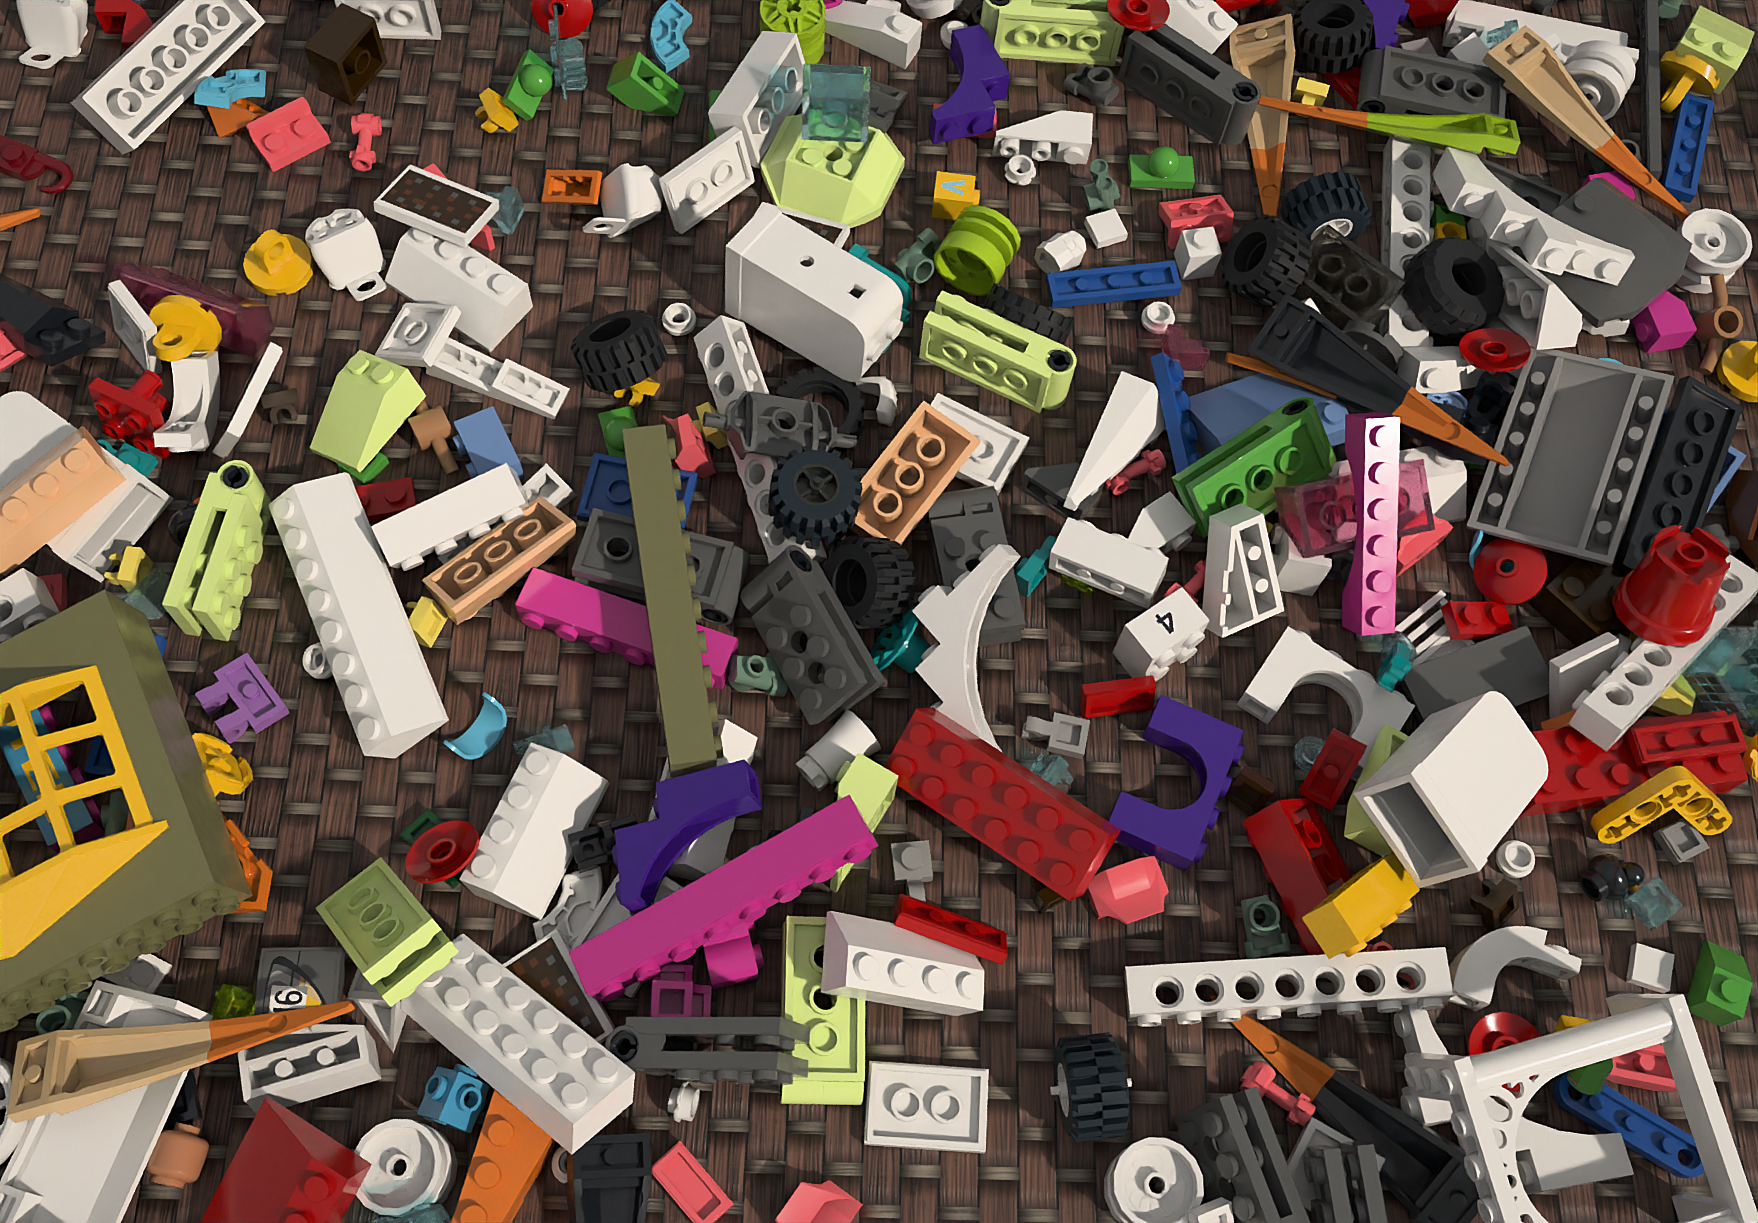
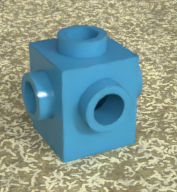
[417,1063,491,1133]

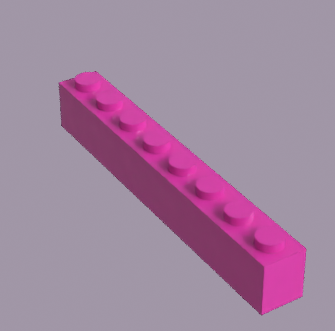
[569,795,879,1002]

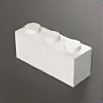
[1049,517,1169,609]

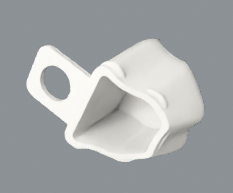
[16,0,88,69]
[583,163,664,238]
[305,209,387,301]

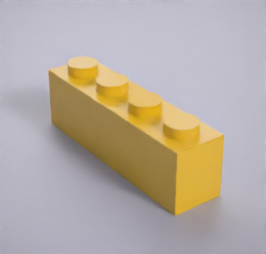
[1302,851,1420,959]

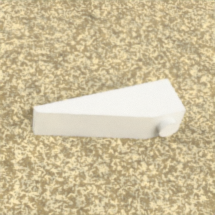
[825,0,922,69]
[1397,346,1523,394]

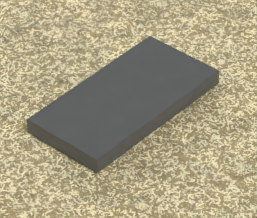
[1400,625,1549,725]

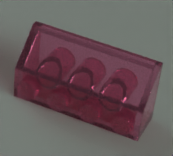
[112,263,275,357]
[1274,459,1435,558]

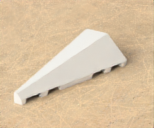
[1063,371,1166,511]

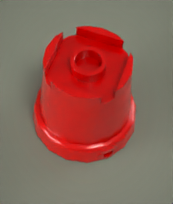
[1612,525,1731,646]

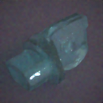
[513,724,576,760]

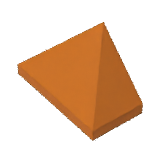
[207,98,270,138]
[541,169,602,205]

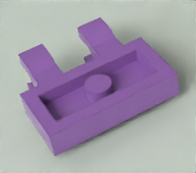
[195,653,289,744]

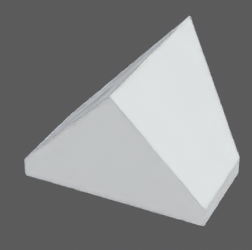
[347,968,407,1053]

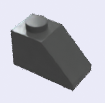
[1020,462,1105,520]

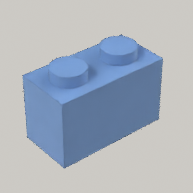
[452,406,525,480]

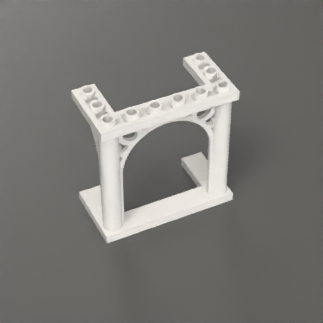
[1404,994,1758,1223]

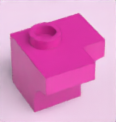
[650,964,712,1017]

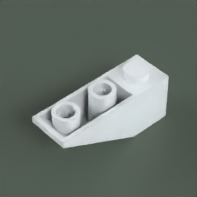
[992,110,1093,164]
[1128,491,1197,556]

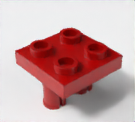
[88,370,171,459]

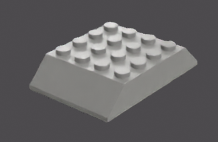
[1466,345,1674,566]

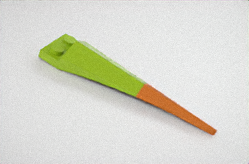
[1257,96,1520,155]

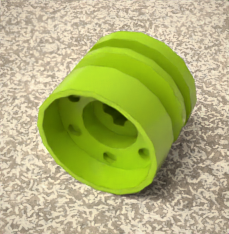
[760,0,826,69]
[934,205,1021,296]

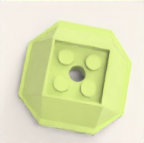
[760,107,905,229]

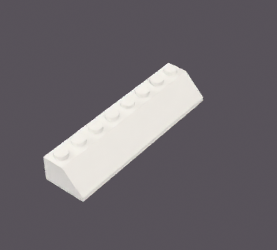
[268,472,449,758]

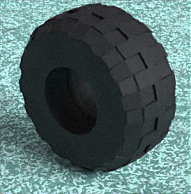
[1403,236,1505,339]

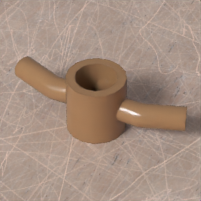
[1694,274,1743,375]
[407,399,459,476]

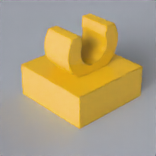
[475,87,519,133]
[614,377,660,407]

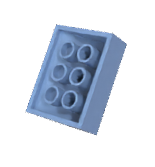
[1188,373,1349,455]

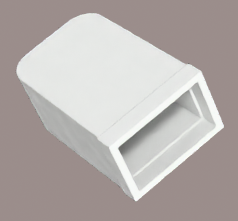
[725,203,903,382]
[0,391,174,582]
[1353,691,1548,888]

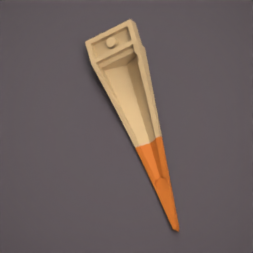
[1230,14,1296,217]
[1482,25,1690,220]
[6,1001,355,1123]

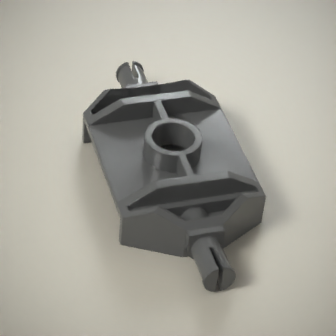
[702,391,857,460]

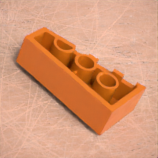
[451,1089,557,1223]

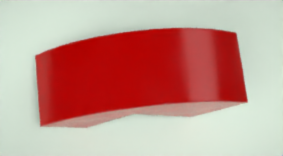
[94,0,153,51]

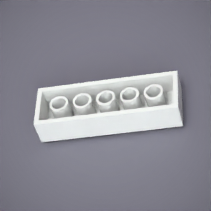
[71,0,265,155]
[401,934,635,1155]

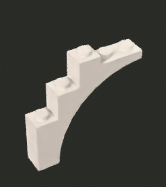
[1432,146,1635,285]
[912,544,1021,753]
[1394,1004,1634,1195]

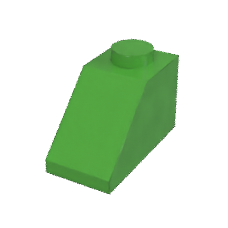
[606,51,685,116]
[1686,940,1753,1027]

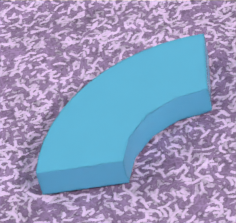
[650,0,692,73]
[194,69,266,109]

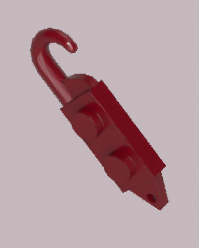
[0,135,73,194]

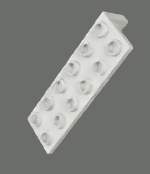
[1442,0,1639,65]

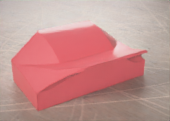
[663,414,717,478]
[1396,509,1454,578]
[1086,856,1169,925]
[1605,1043,1678,1092]
[775,1180,863,1223]

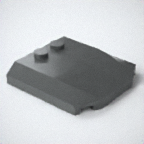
[1512,177,1693,328]

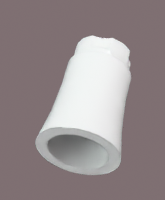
[795,709,881,792]

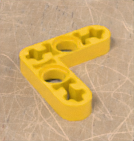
[1590,766,1732,844]

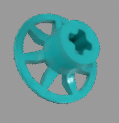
[870,606,931,673]

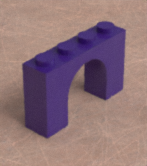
[1107,695,1245,871]

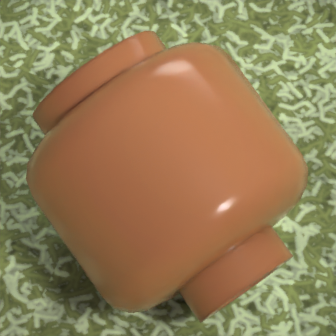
[145,1122,209,1189]

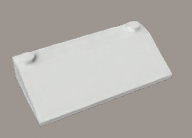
[0,980,213,1223]

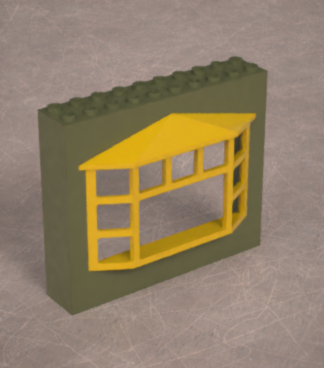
[0,589,253,1032]

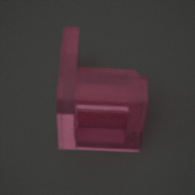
[1161,324,1210,371]

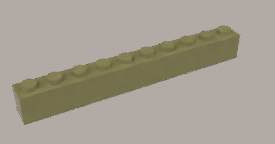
[622,424,724,779]

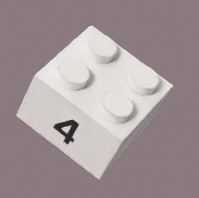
[1112,587,1210,682]

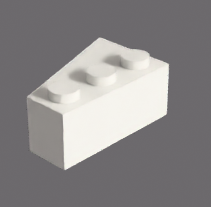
[1270,485,1332,596]
[1202,503,1284,638]
[238,1024,381,1114]

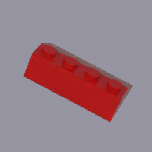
[200,1097,372,1223]

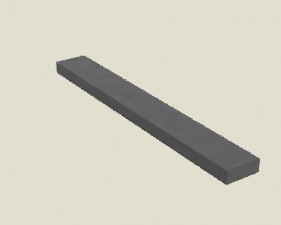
[1639,0,1662,181]

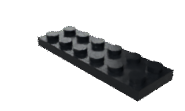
[1613,376,1743,573]

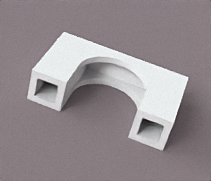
[1237,626,1415,782]

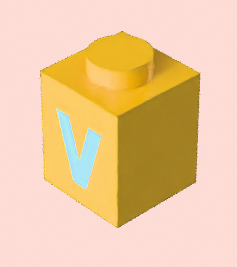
[931,171,980,220]

